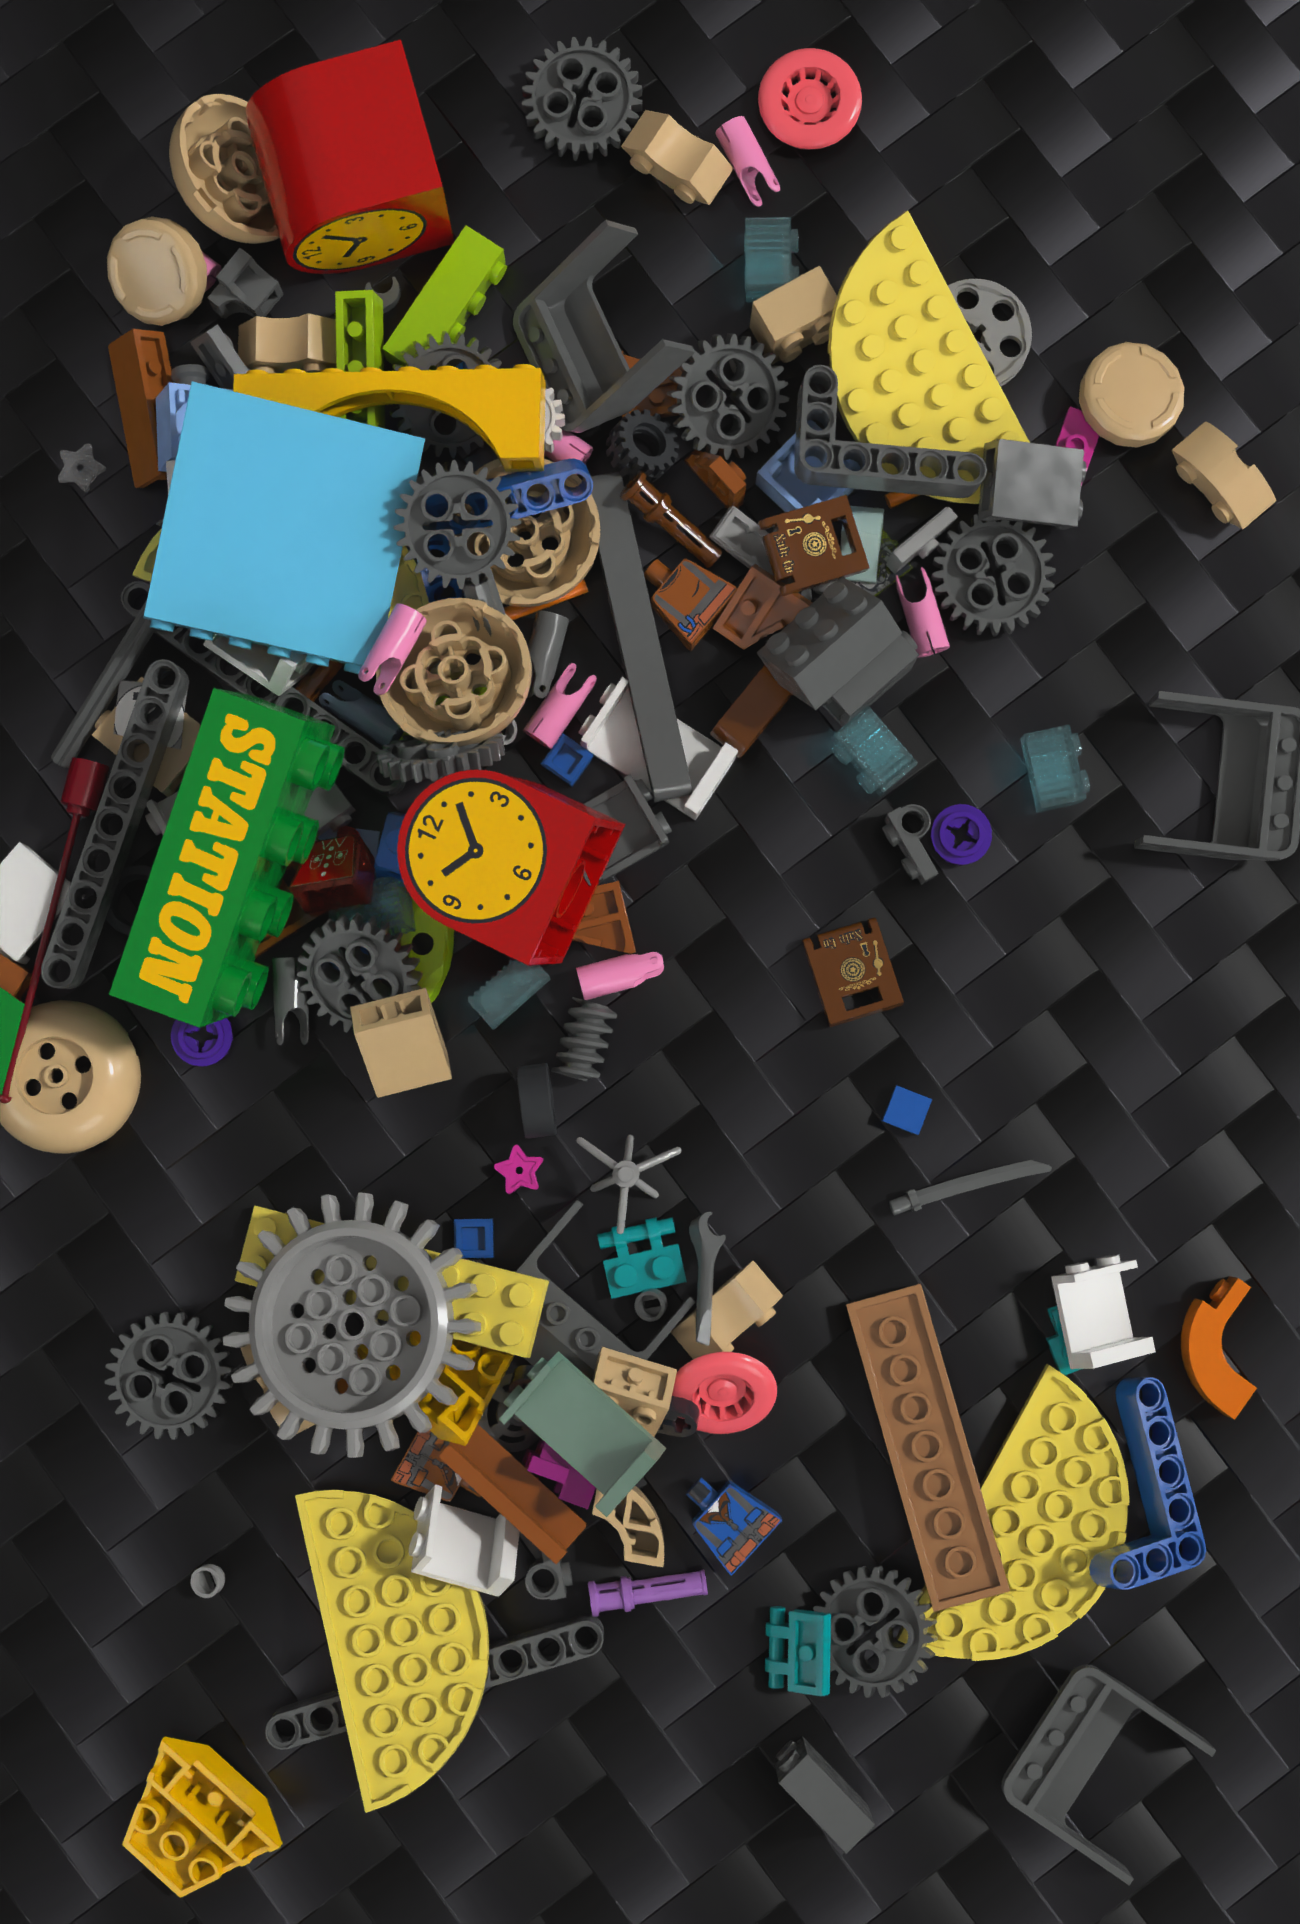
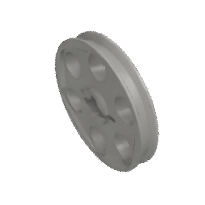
[948,279,1032,387]

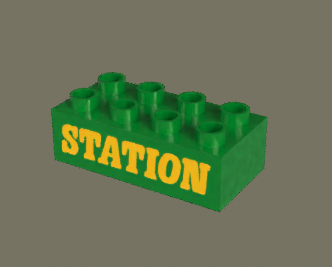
[109,688,345,1028]

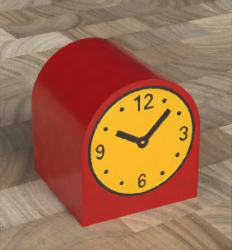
[245,39,454,274]
[397,770,626,965]

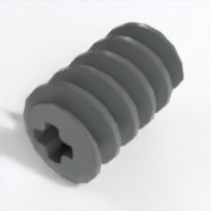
[551,997,617,1082]

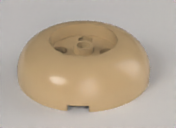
[169,94,280,244]
[448,459,600,607]
[376,598,532,747]
[0,1000,141,1154]

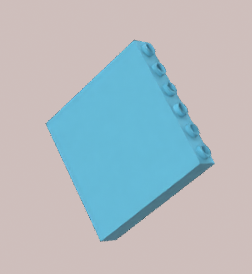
[143,381,425,674]

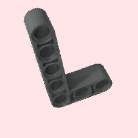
[794,365,987,498]

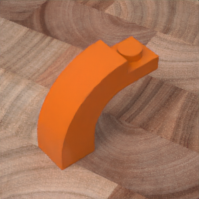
[1181,1276,1257,1420]

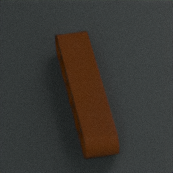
[710,665,793,758]

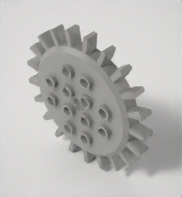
[223,1192,481,1458]

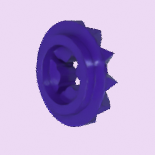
[930,804,992,866]
[171,1018,233,1067]

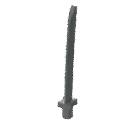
[889,1160,1052,1216]

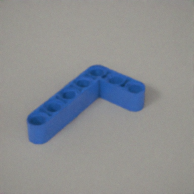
[417,458,593,603]
[1089,1377,1206,1590]

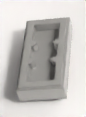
[708,506,774,576]
[886,507,958,574]

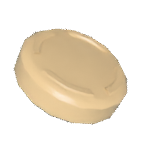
[107,217,207,326]
[1079,342,1184,447]

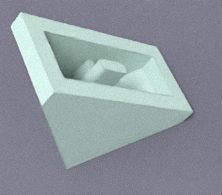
[840,506,884,584]

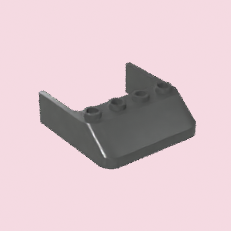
[513,220,695,433]
[1134,691,1300,861]
[516,1200,696,1379]
[1002,1665,1216,1886]

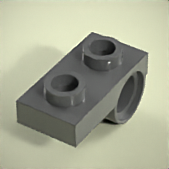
[882,804,938,885]
[525,1552,573,1600]

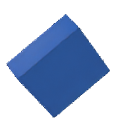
[541,734,594,787]
[882,1085,932,1135]
[454,1219,494,1258]

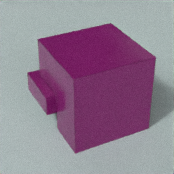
[522,1438,596,1509]

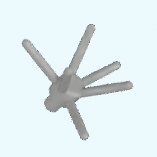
[576,1135,681,1234]

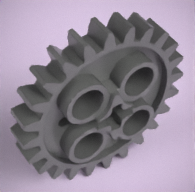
[522,37,642,161]
[389,331,502,458]
[667,333,789,460]
[394,460,521,589]
[931,514,1056,637]
[377,729,505,783]
[297,913,423,1032]
[105,1312,234,1440]
[813,1566,938,1698]

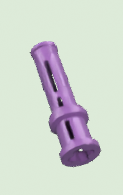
[588,1569,708,1617]

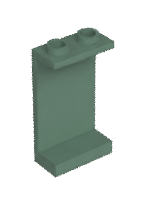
[499,1351,666,1517]

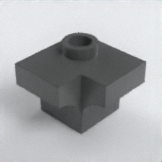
[207,248,284,319]

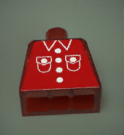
[289,826,375,914]

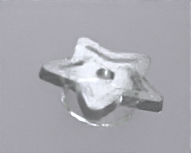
[58,444,106,492]

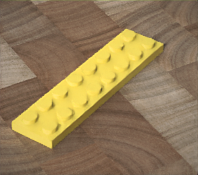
[235,1206,549,1358]

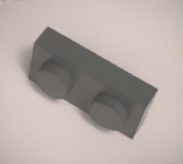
[190,324,250,389]

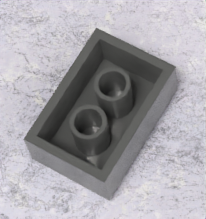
[757,577,902,710]

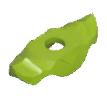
[396,896,454,1003]

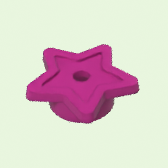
[494,1144,543,1194]

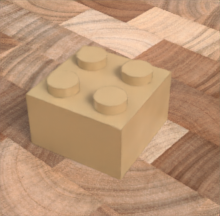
[750,265,837,365]

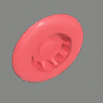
[758,48,862,150]
[672,1352,777,1434]

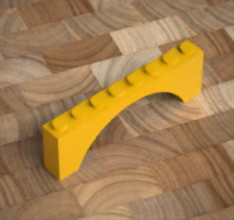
[233,364,546,472]

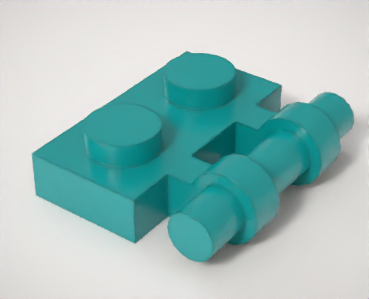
[597,1217,687,1299]
[765,1606,831,1696]

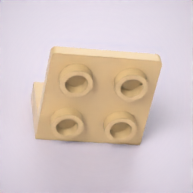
[592,1347,677,1437]

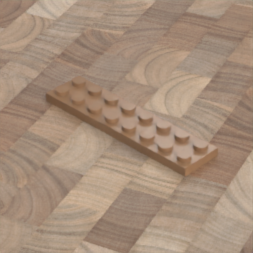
[846,1284,1010,1612]

